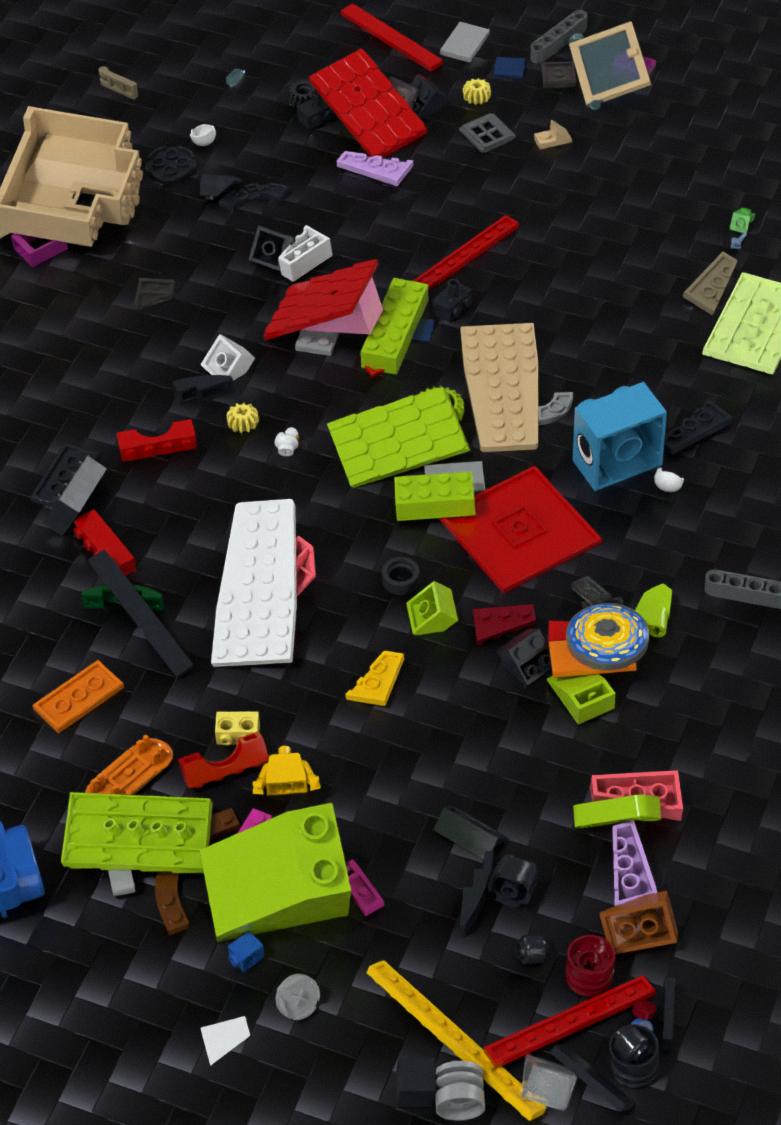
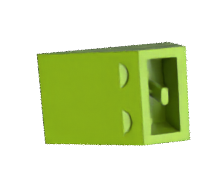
[547,674,616,724]

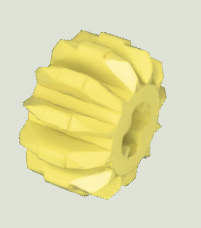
[463,78,491,105]
[227,403,259,434]

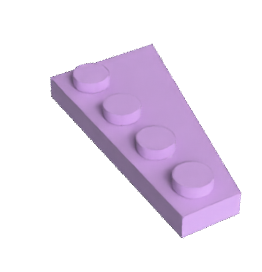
[337,151,413,186]

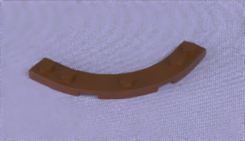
[155,808,240,936]

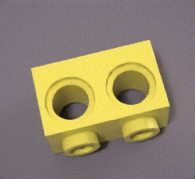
[215,712,260,746]

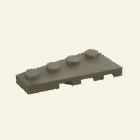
[683,252,738,315]

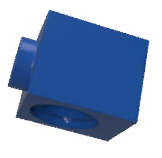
[228,931,265,972]

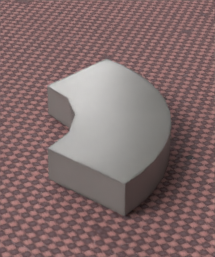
[538,392,573,425]

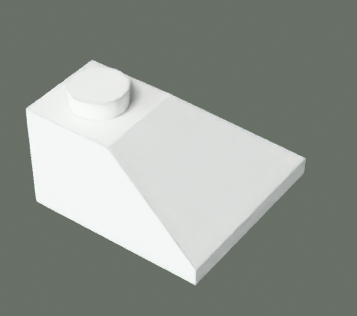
[201,334,255,380]

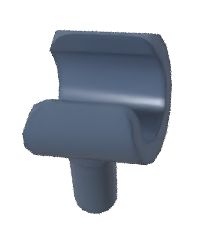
[731,232,747,249]

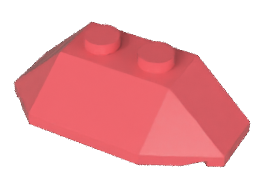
[296,536,316,596]

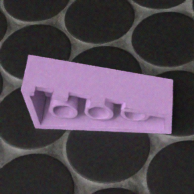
[613,820,657,906]

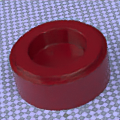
[632,1000,657,1020]

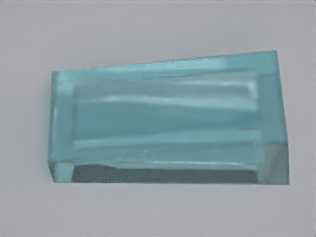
[226,69,244,86]

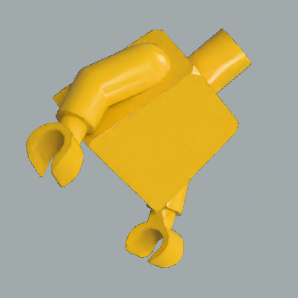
[253,746,321,796]

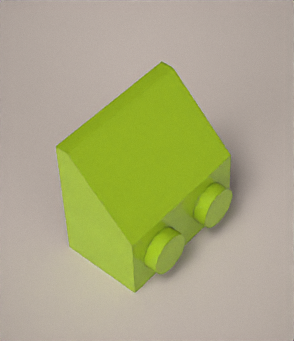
[406,581,458,635]

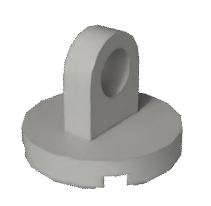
[276,974,320,1020]

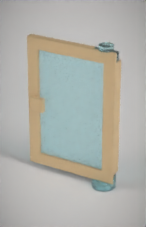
[569,21,651,110]

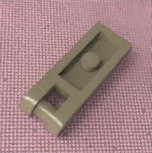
[99,67,138,100]

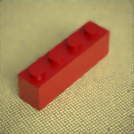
[74,510,136,576]

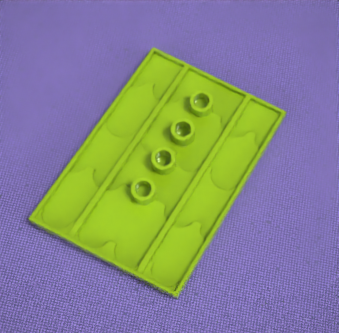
[327,387,471,488]
[61,792,213,873]

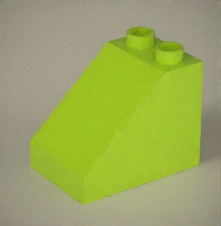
[200,803,351,942]

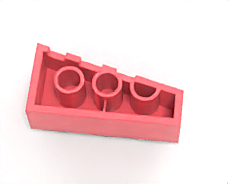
[590,770,683,821]

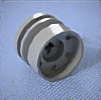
[435,1061,485,1121]

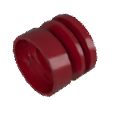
[565,935,616,997]

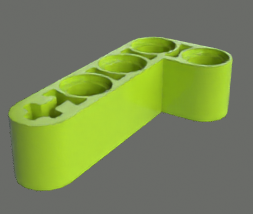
[573,795,661,828]

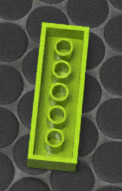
[361,278,429,375]

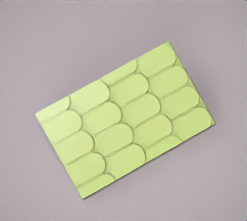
[702,272,781,375]

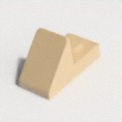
[534,120,572,149]

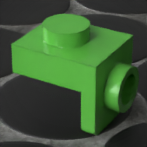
[730,208,755,233]

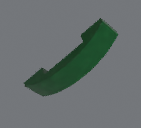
[82,585,164,610]

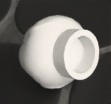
[275,427,299,456]

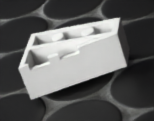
[278,225,333,282]

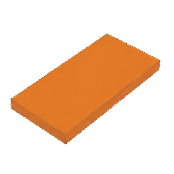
[549,640,636,678]
[33,660,124,734]

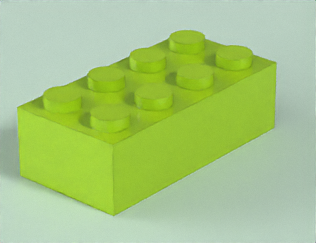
[394,471,475,521]

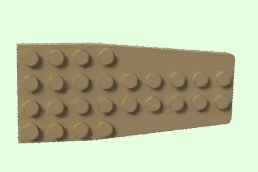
[461,323,538,452]

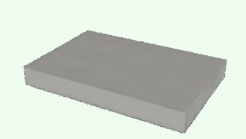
[440,22,490,63]
[424,461,485,495]

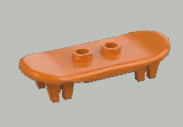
[85,735,173,795]

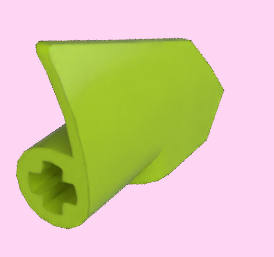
[635,583,672,638]

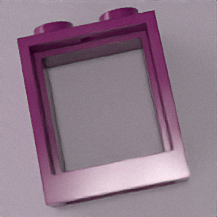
[11,233,68,267]

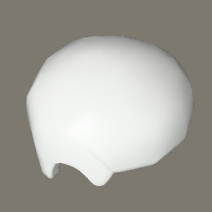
[190,124,216,146]
[654,468,684,493]

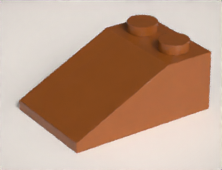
[599,891,678,954]

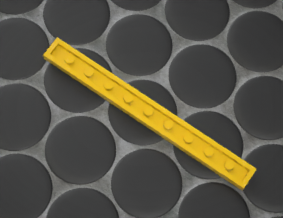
[367,960,547,1121]

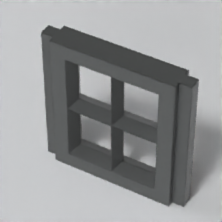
[459,113,516,153]

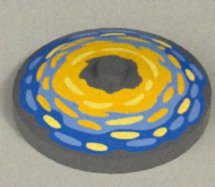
[566,603,649,670]

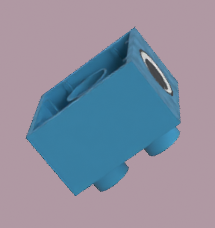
[573,382,667,491]

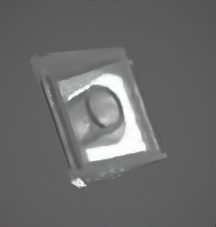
[521,1054,577,1111]

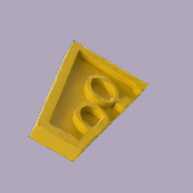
[345,651,404,706]

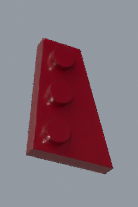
[473,604,536,646]

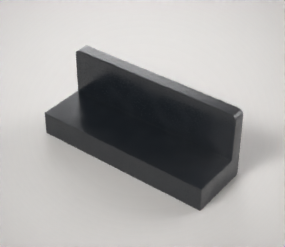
[434,805,506,859]

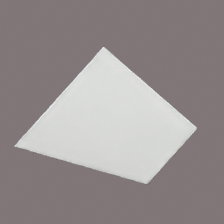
[201,1016,250,1066]

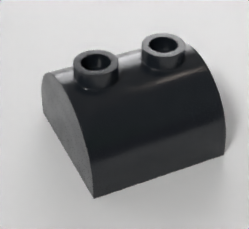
[249,226,294,271]

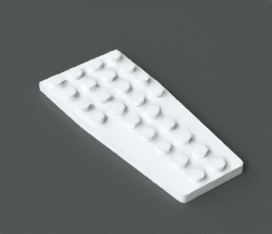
[211,499,297,667]

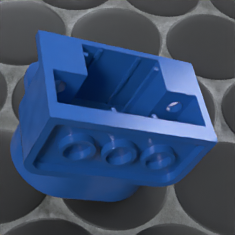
[0,821,45,918]

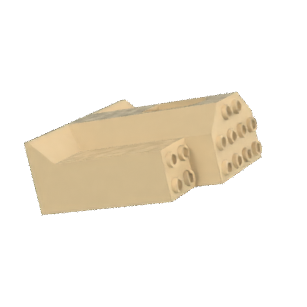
[0,106,143,247]

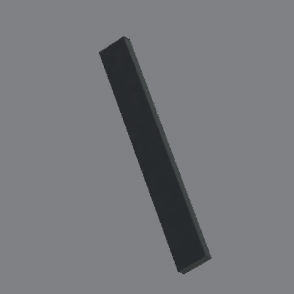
[88,549,194,679]

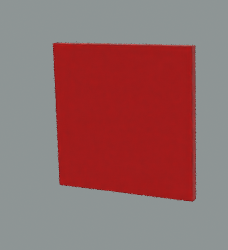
[438,466,602,594]

